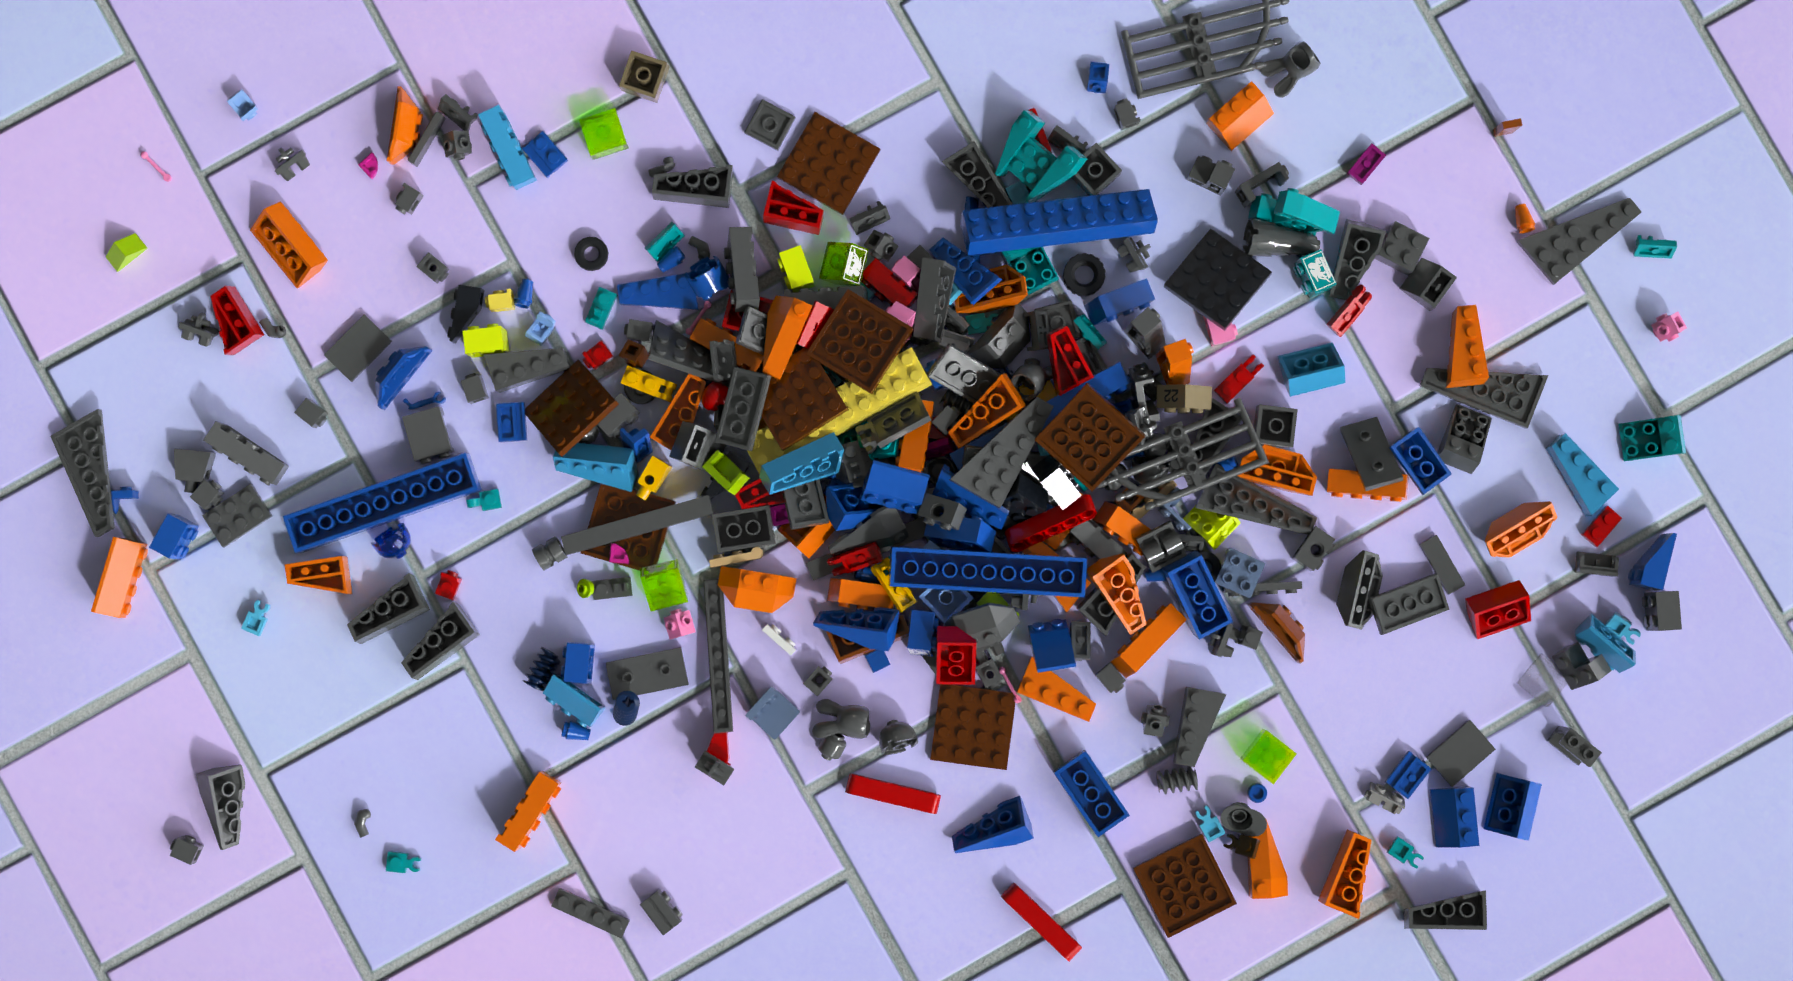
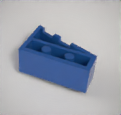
[1084,278,1155,326]

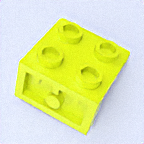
[1183,504,1241,550]

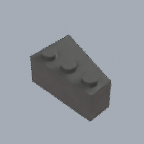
[1068,520,1128,560]

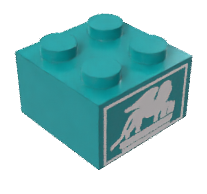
[1293,249,1337,298]

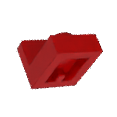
[582,341,613,370]
[435,570,462,600]

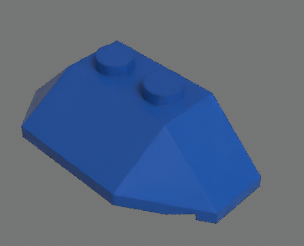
[375,346,432,410]

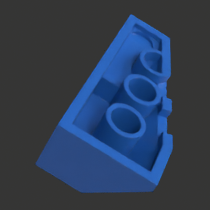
[813,607,899,652]
[952,796,1034,853]

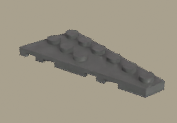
[50,409,115,537]

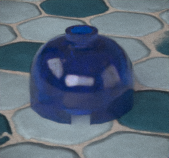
[371,523,411,559]

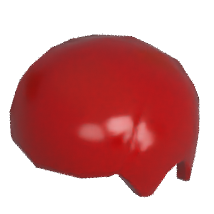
[701,382,728,411]

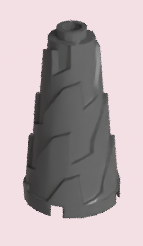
[1243,218,1320,257]

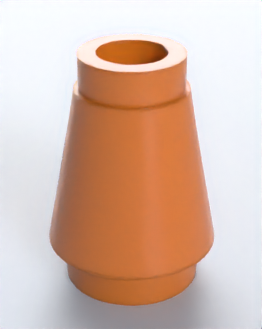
[1515,204,1536,234]

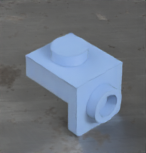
[227,89,258,121]
[525,311,555,346]

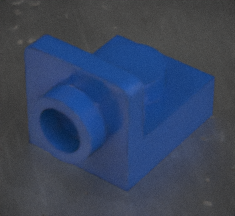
[1087,62,1110,93]

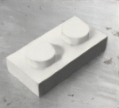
[762,624,796,656]

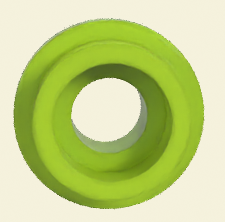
[577,579,594,598]

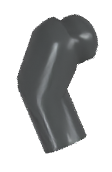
[648,157,675,178]
[259,318,286,338]
[354,809,371,838]

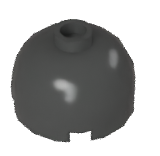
[1132,457,1170,489]
[879,720,918,755]

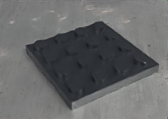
[1164,228,1272,331]

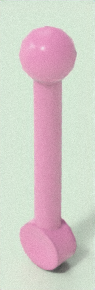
[140,151,172,182]
[685,301,712,335]
[999,667,1022,704]

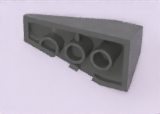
[1329,219,1386,300]
[828,506,909,557]
[196,764,245,850]

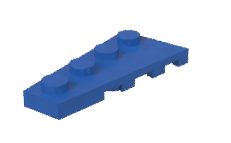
[929,238,1002,305]
[617,272,699,310]
[932,464,1009,530]

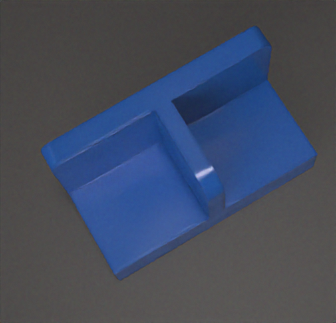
[620,427,653,463]

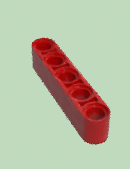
[1005,494,1097,552]
[845,773,941,814]
[1001,882,1082,962]

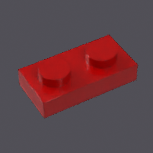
[1581,506,1622,547]

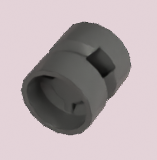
[532,536,568,571]

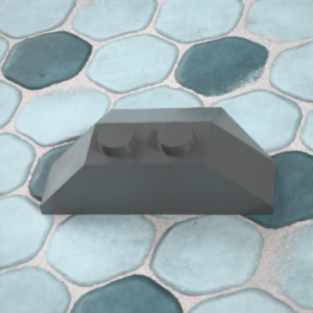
[966,304,1030,369]
[1336,550,1383,630]
[944,603,1020,649]

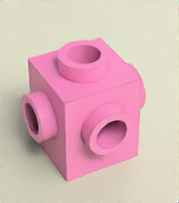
[1651,311,1687,342]
[664,608,696,640]

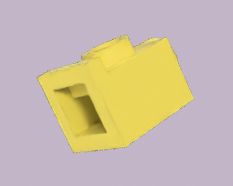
[485,289,515,312]

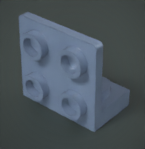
[1158,487,1191,532]
[1215,548,1266,598]
[745,686,800,740]

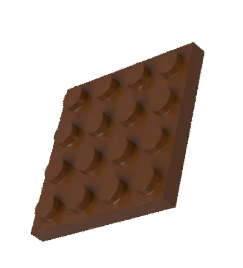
[777,112,881,215]
[806,289,914,395]
[761,348,849,451]
[525,359,619,457]
[1034,383,1146,492]
[580,484,676,575]
[930,684,1017,770]
[1133,833,1237,938]

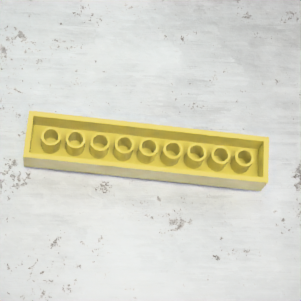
[747,347,932,474]

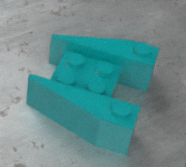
[995,110,1087,202]
[1248,188,1340,236]

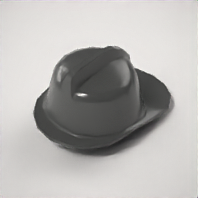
[1220,802,1267,837]

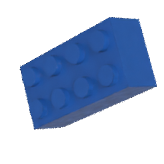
[1161,550,1233,640]
[1052,750,1130,837]

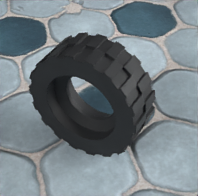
[1063,253,1106,297]

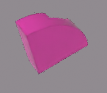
[358,152,378,180]
[609,543,629,564]

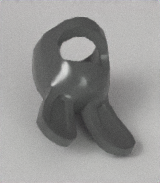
[1260,41,1321,98]
[1011,358,1053,402]
[812,699,870,739]

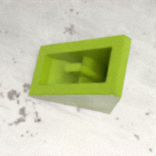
[106,233,148,272]

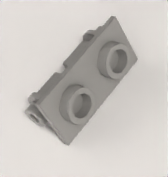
[934,329,975,353]
[1364,782,1405,814]

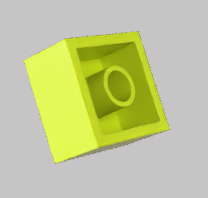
[777,245,815,293]
[463,323,510,358]

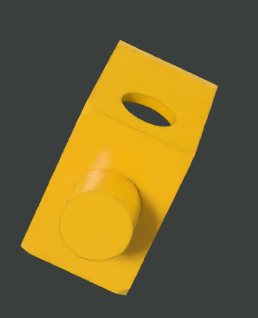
[636,456,673,501]

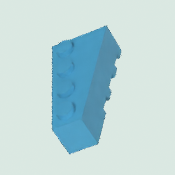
[478,105,537,190]
[759,432,844,495]
[1546,433,1619,517]
[553,443,638,492]

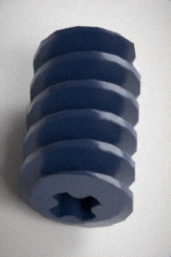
[522,647,561,691]
[613,691,640,726]

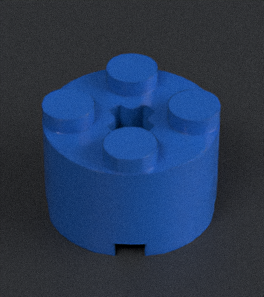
[685,256,729,300]

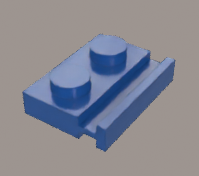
[522,131,568,178]
[496,402,528,443]
[1385,751,1431,799]

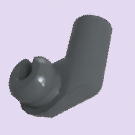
[688,236,710,260]

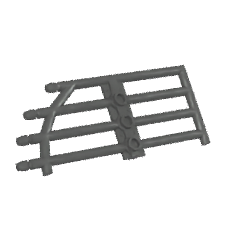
[1121,0,1290,99]
[1097,398,1269,510]

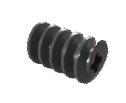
[939,389,973,416]
[1156,766,1198,794]

